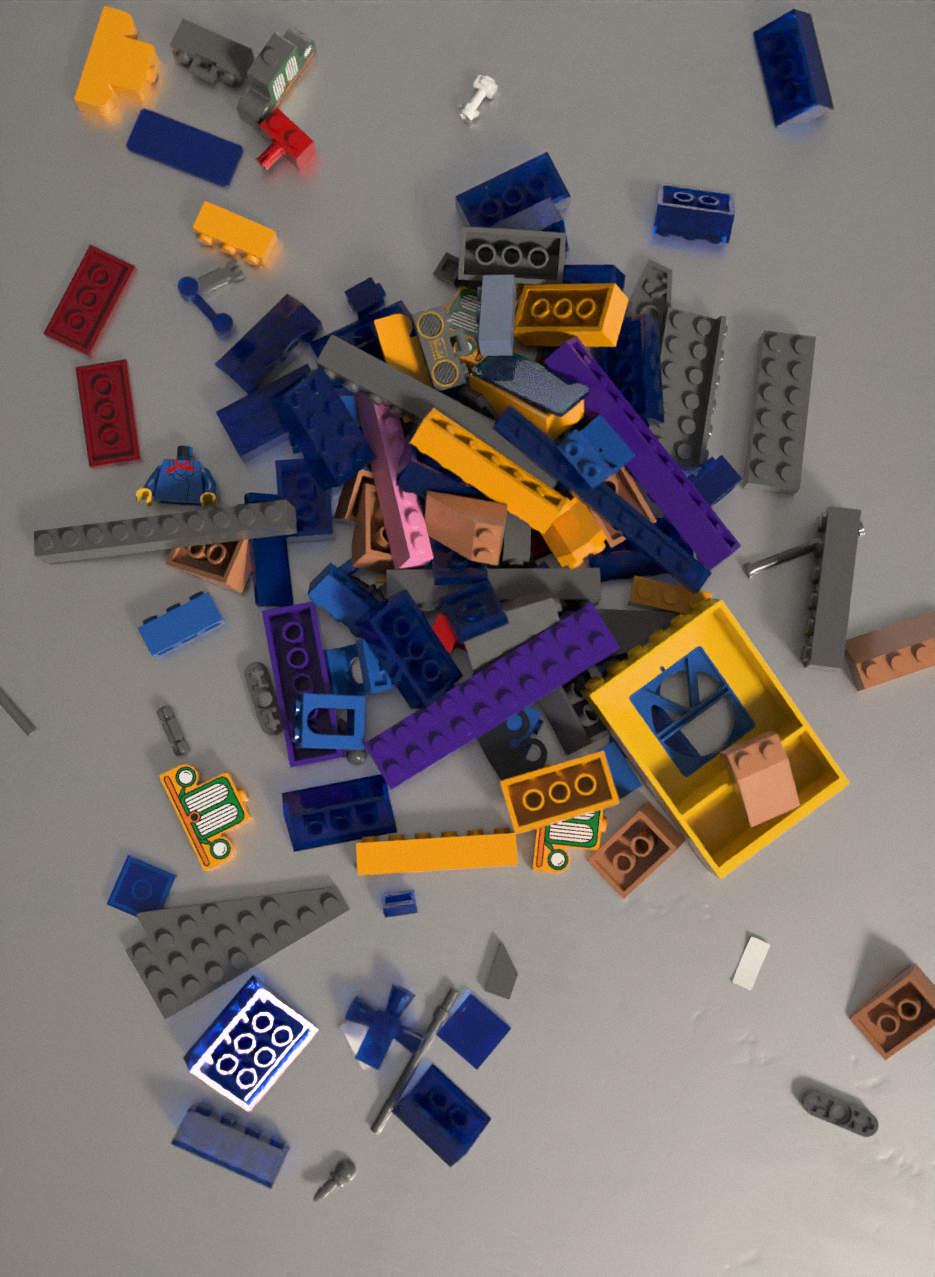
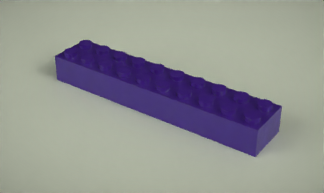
[364,602,621,790]

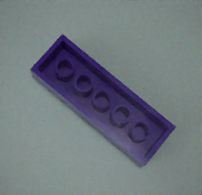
[262,602,345,768]

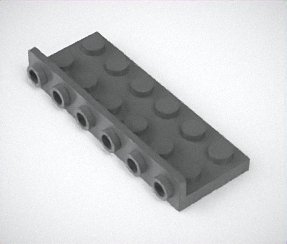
[646,307,728,471]

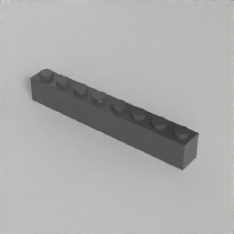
[386,568,601,611]

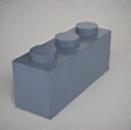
[474,275,516,356]

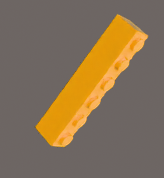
[410,408,568,534]
[356,828,518,875]

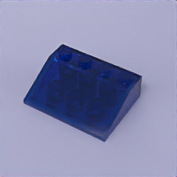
[183,975,319,1112]

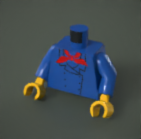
[136,446,218,510]

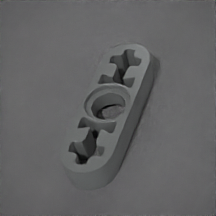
[244,662,283,736]
[801,1089,879,1137]

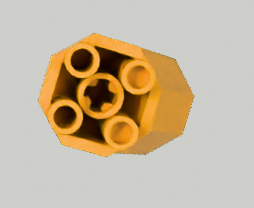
[539,485,607,569]

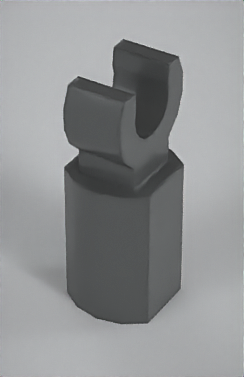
[197,259,244,295]

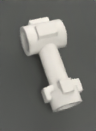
[458,74,498,122]

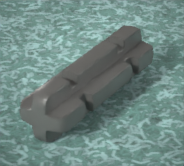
[157,705,190,756]

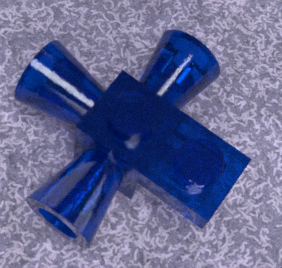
[345,983,429,1070]

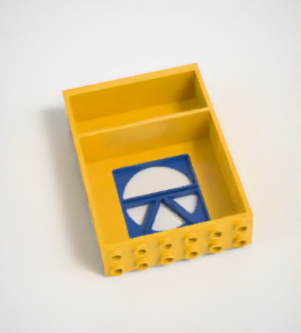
[581,597,850,879]

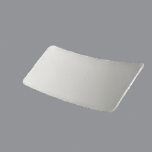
[732,937,770,990]
[340,1016,381,1070]

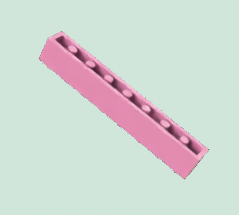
[354,391,433,570]

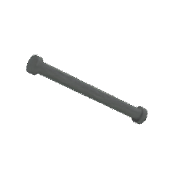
[743,521,865,578]

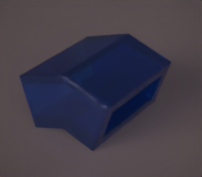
[381,890,418,918]

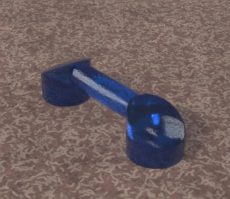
[178,276,233,336]

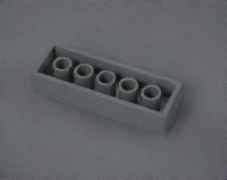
[743,330,816,495]
[802,506,861,672]

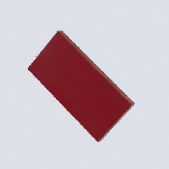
[43,244,137,358]
[75,359,142,469]

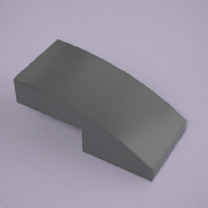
[433,252,482,291]

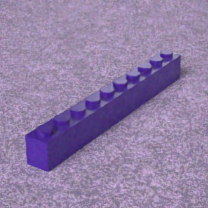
[544,336,741,571]

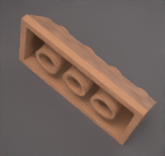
[844,610,935,691]

